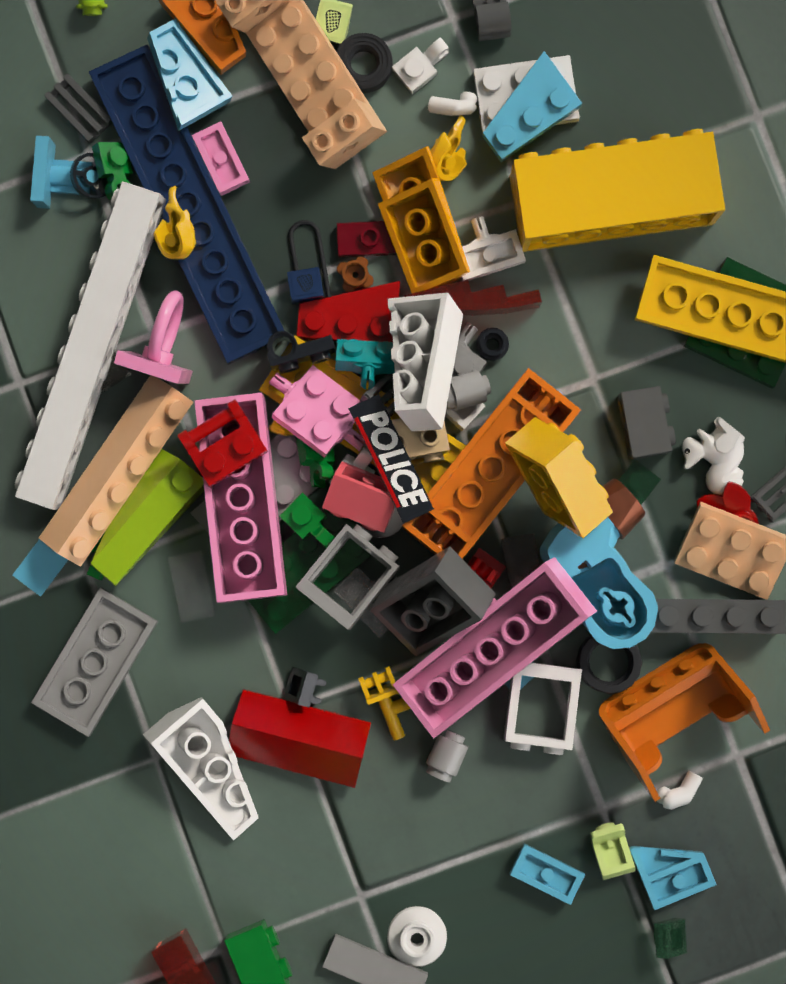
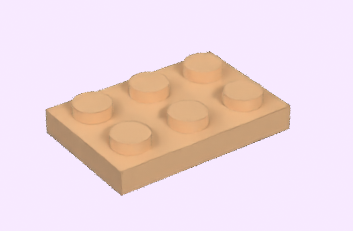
[674,501,786,600]

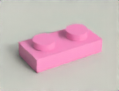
[192,121,250,196]

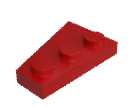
[297,281,400,343]

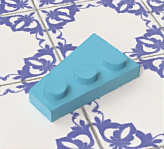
[147,19,233,131]
[482,51,582,162]

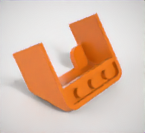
[599,643,770,802]

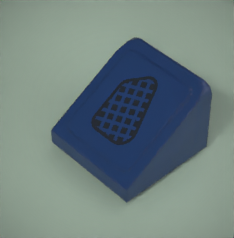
[287,267,324,305]

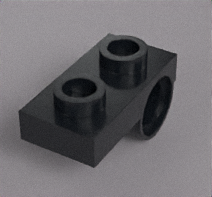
[267,331,336,374]

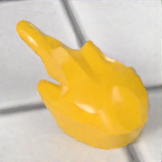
[430,115,467,181]
[154,186,196,260]

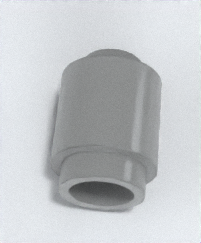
[446,370,491,411]
[426,730,469,783]

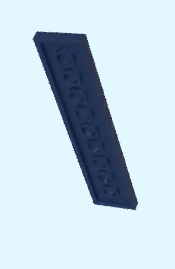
[89,44,285,365]

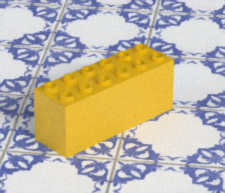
[510,129,725,252]

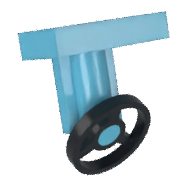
[30,136,106,209]

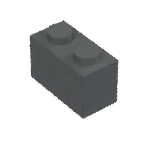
[617,386,676,461]

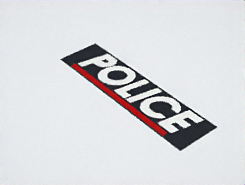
[348,394,434,524]

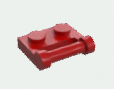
[177,399,268,487]

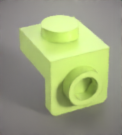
[590,823,635,880]

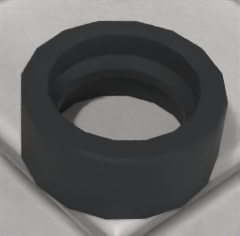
[576,636,642,694]

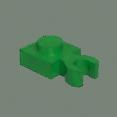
[92,142,133,200]

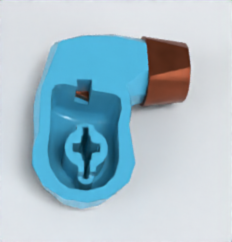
[540,478,658,649]

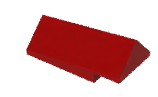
[229,689,371,788]

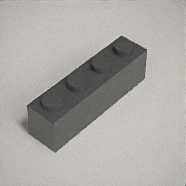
[651,599,786,634]

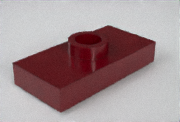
[337,221,397,258]

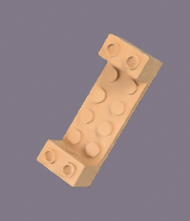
[215,0,387,169]

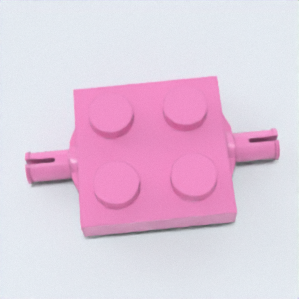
[269,365,365,458]

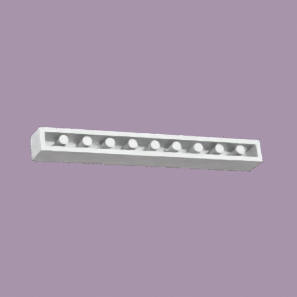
[15,181,166,510]

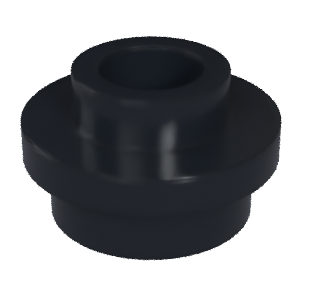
[476,328,509,361]

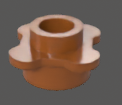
[337,257,374,293]

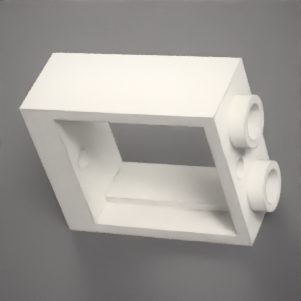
[503,662,582,755]

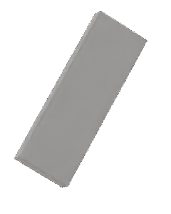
[322,934,428,984]

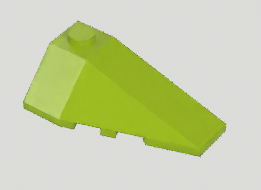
[91,449,204,587]

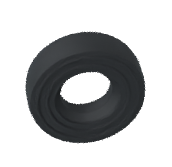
[336,33,393,93]

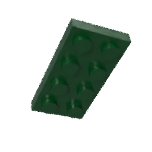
[248,509,374,634]

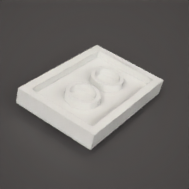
[473,55,580,135]

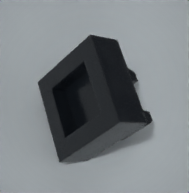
[283,667,326,707]

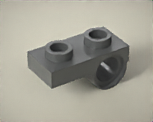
[472,0,511,42]

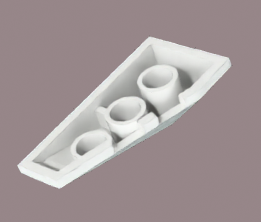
[143,697,259,841]

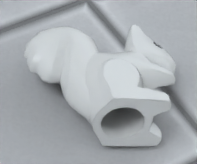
[682,417,745,495]

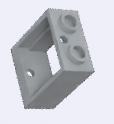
[296,524,400,630]

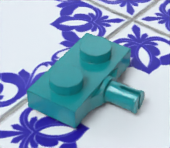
[335,339,395,389]

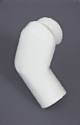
[428,92,478,116]
[657,770,703,810]

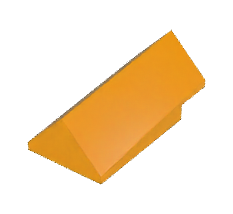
[372,146,470,296]

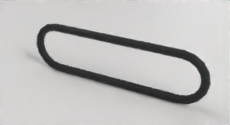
[288,220,331,297]

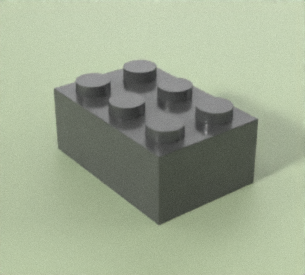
[370,546,496,656]

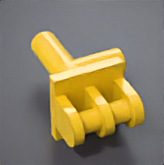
[358,666,411,740]

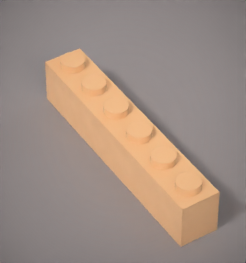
[39,375,193,567]

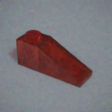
[151,928,216,984]

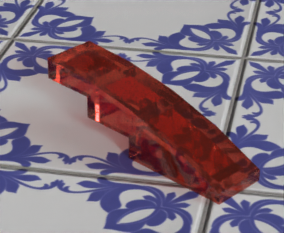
[404,280,542,316]

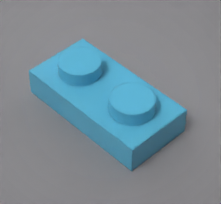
[509,843,585,905]

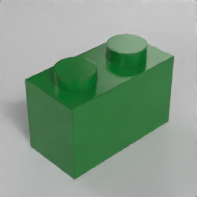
[224,919,292,984]

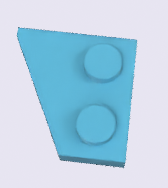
[629,846,717,910]

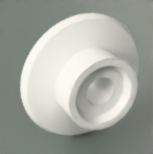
[387,906,447,967]

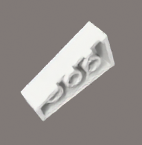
[388,292,463,431]

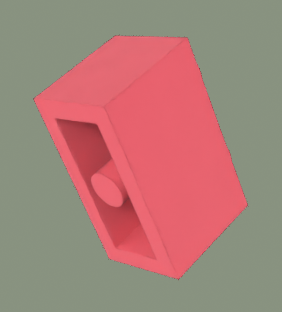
[322,461,395,533]

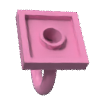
[114,291,193,384]

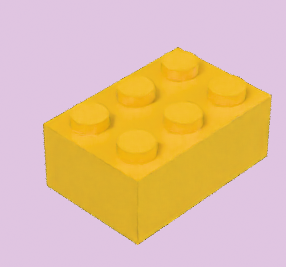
[505,417,613,538]

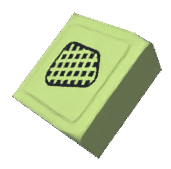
[316,0,353,44]

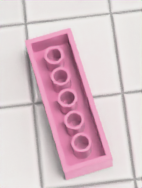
[194,392,287,603]
[392,557,597,739]

